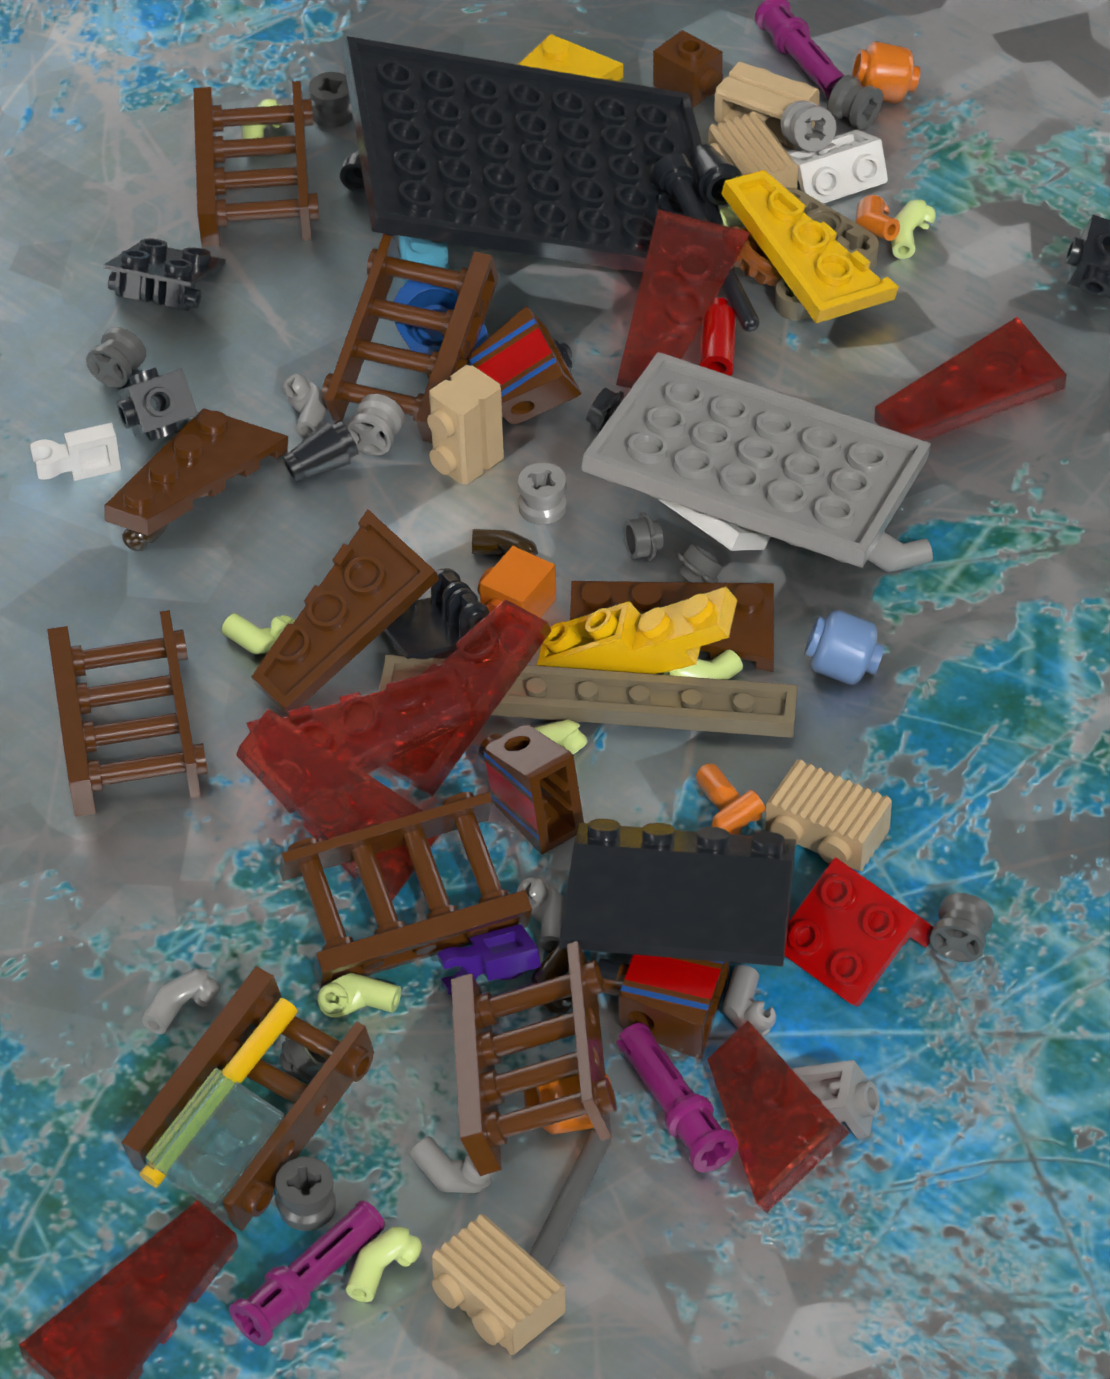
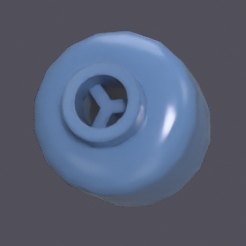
[804,610,885,685]

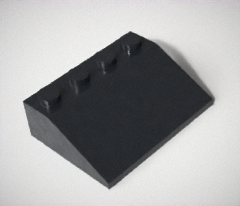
[559,819,796,967]

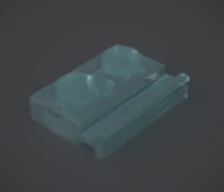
[146,1068,284,1212]

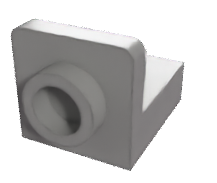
[784,1060,879,1139]

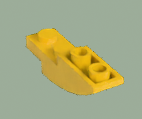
[536,587,737,674]

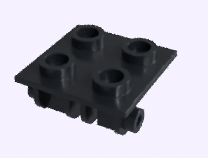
[104,238,226,311]
[384,568,503,659]

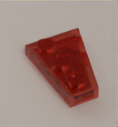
[707,1020,850,1213]

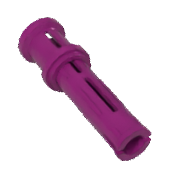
[754,0,845,100]
[616,1023,738,1173]
[229,1200,385,1346]

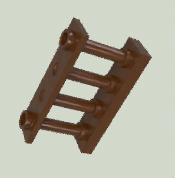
[193,81,319,247]
[322,233,499,443]
[47,610,208,817]
[280,792,532,989]
[451,941,617,1176]
[121,966,374,1231]

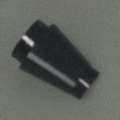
[690,144,742,205]
[282,420,359,482]

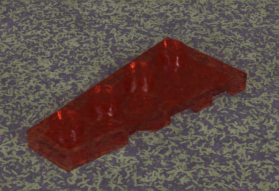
[236,708,442,903]

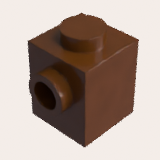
[653,30,723,108]

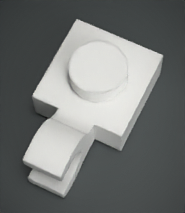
[30,423,121,481]

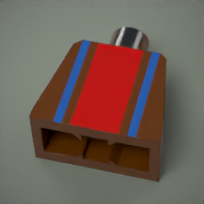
[470,306,582,424]
[478,725,584,854]
[598,954,729,1059]

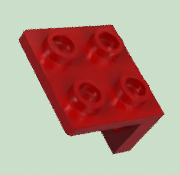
[785,857,933,1007]

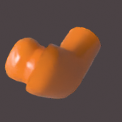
[855,195,900,241]
[696,763,763,827]
[711,789,766,835]

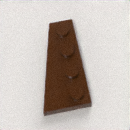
[104,408,288,536]
[251,509,439,717]
[570,581,774,672]

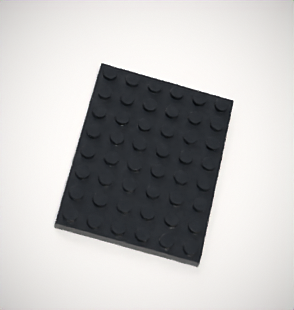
[342,36,735,284]

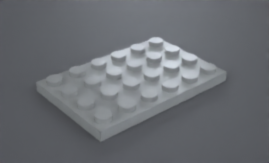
[581,352,931,568]

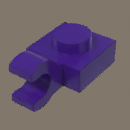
[437,924,541,995]

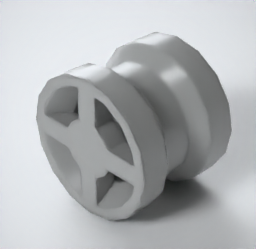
[781,100,836,152]
[347,394,405,456]
[518,462,567,525]

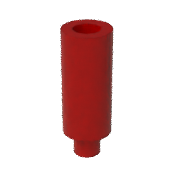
[699,297,736,376]

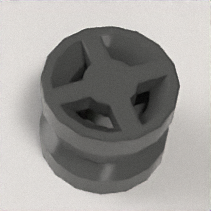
[308,72,353,128]
[828,74,883,130]
[86,327,146,388]
[930,893,994,962]
[275,1157,336,1231]

